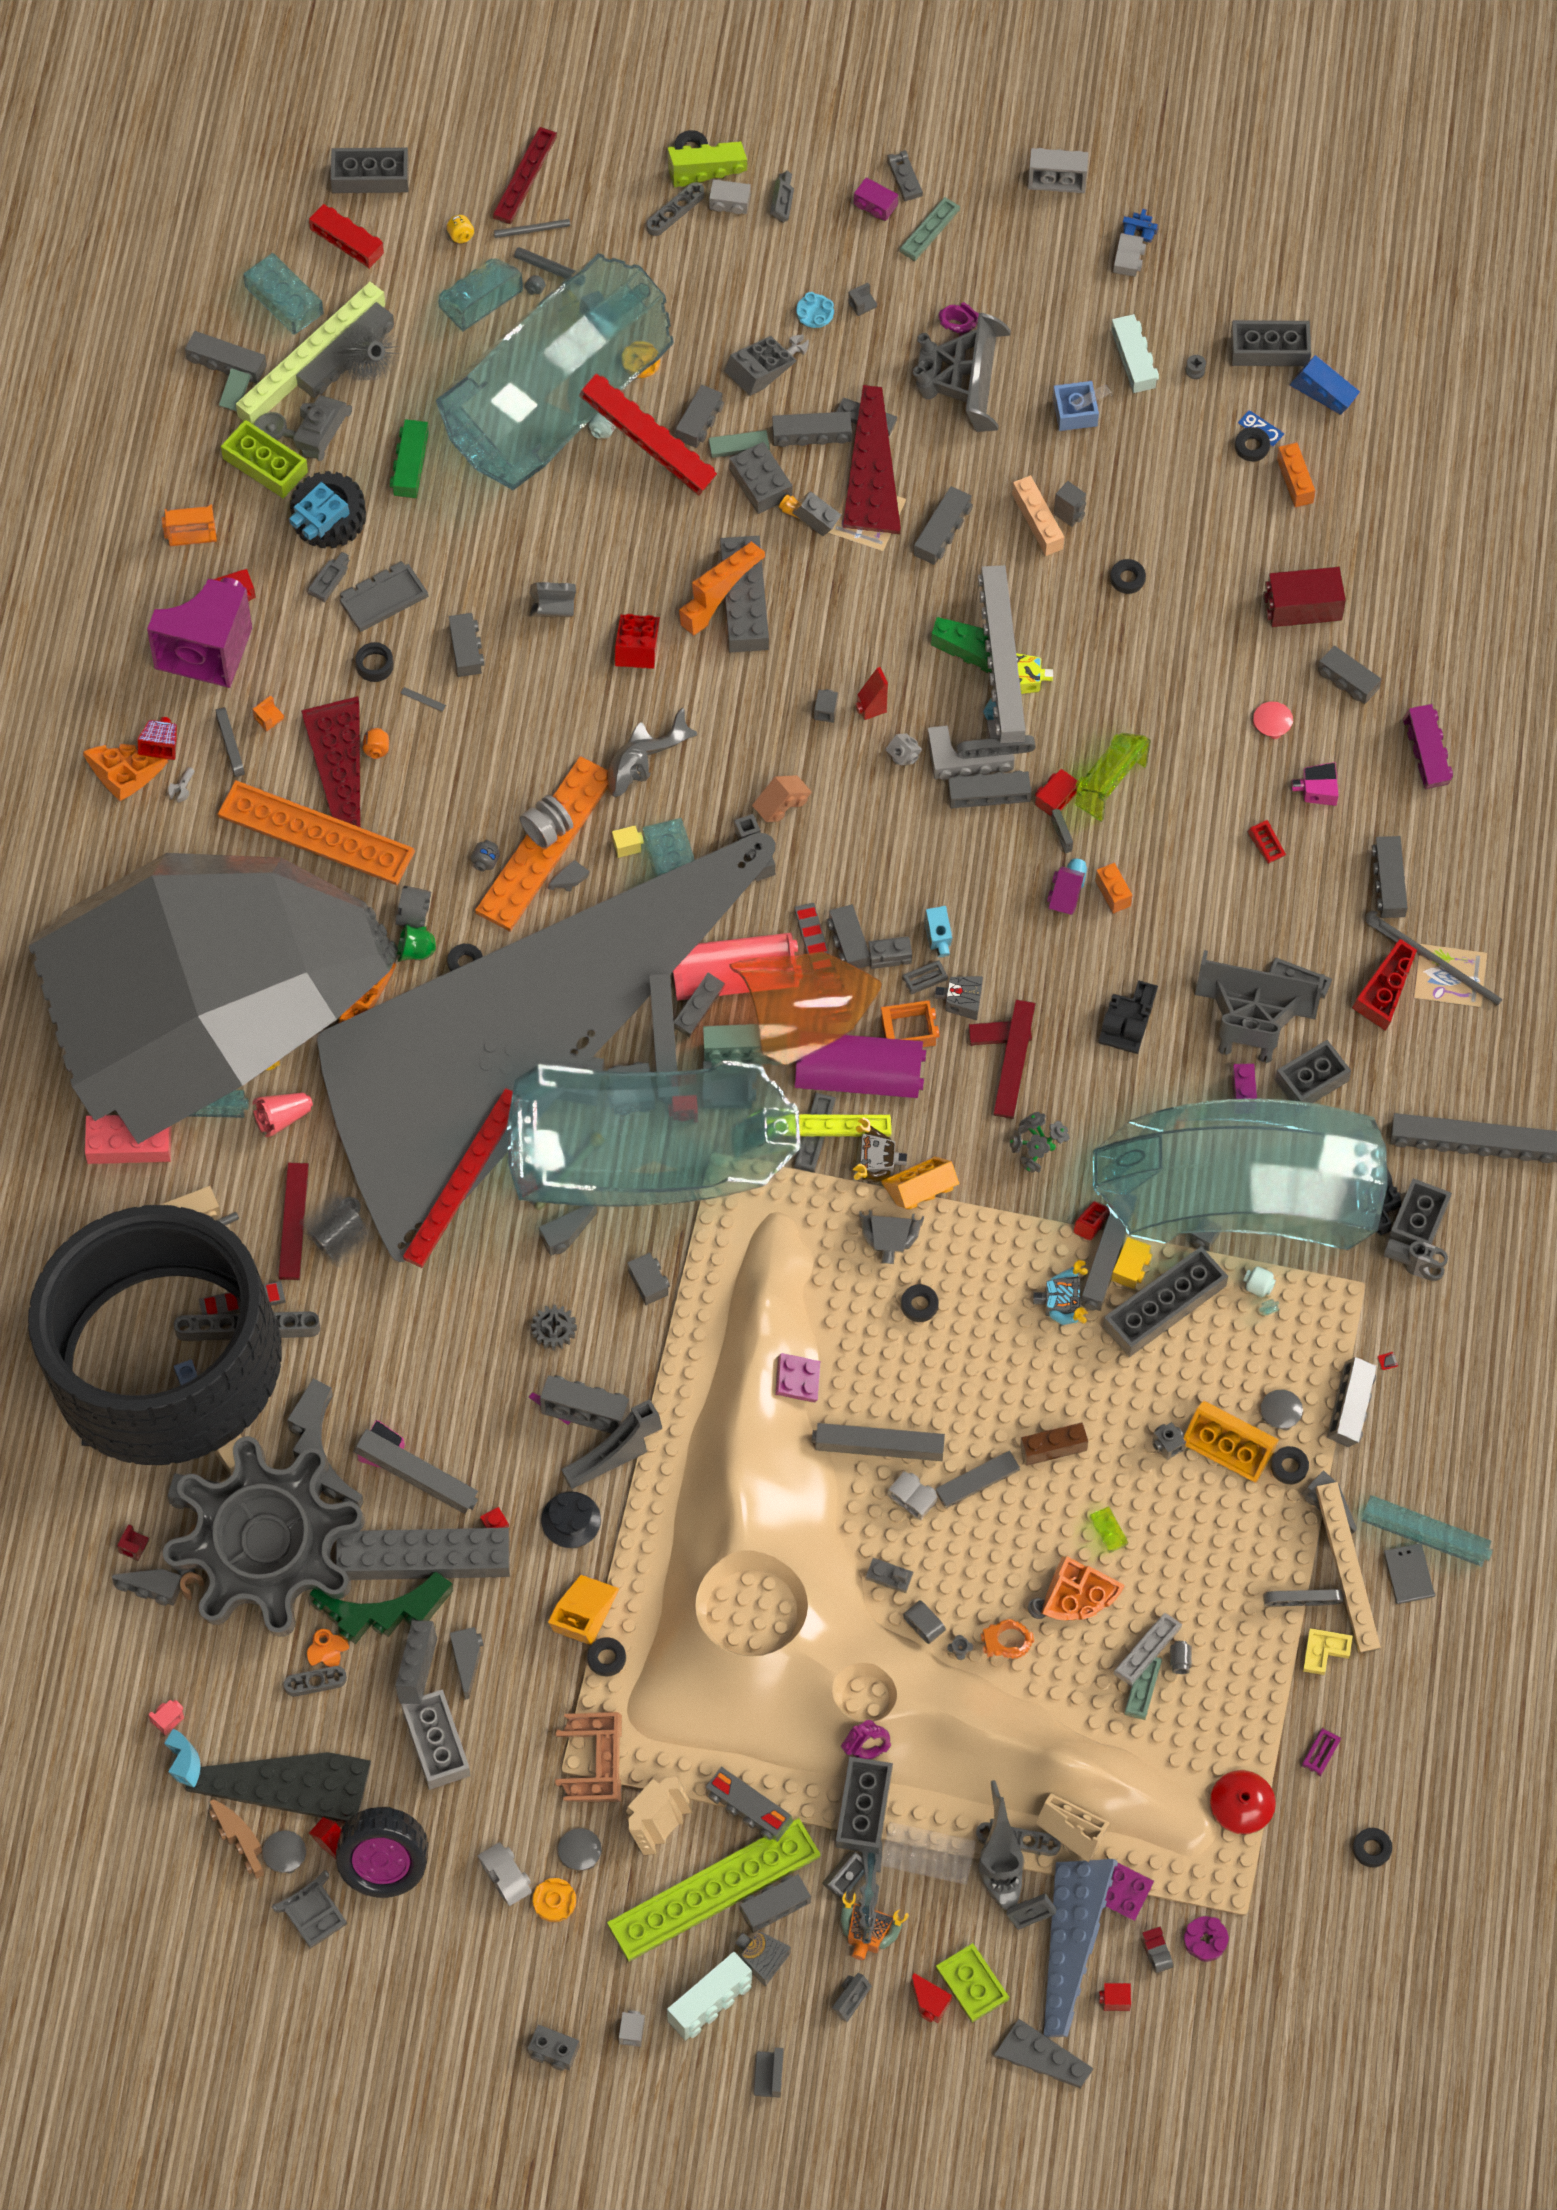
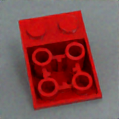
[615,614,660,669]

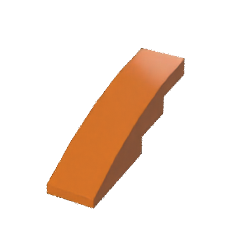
[339,963,397,1023]

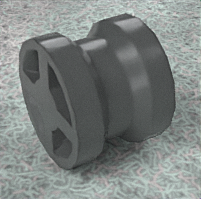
[1186,355,1206,379]

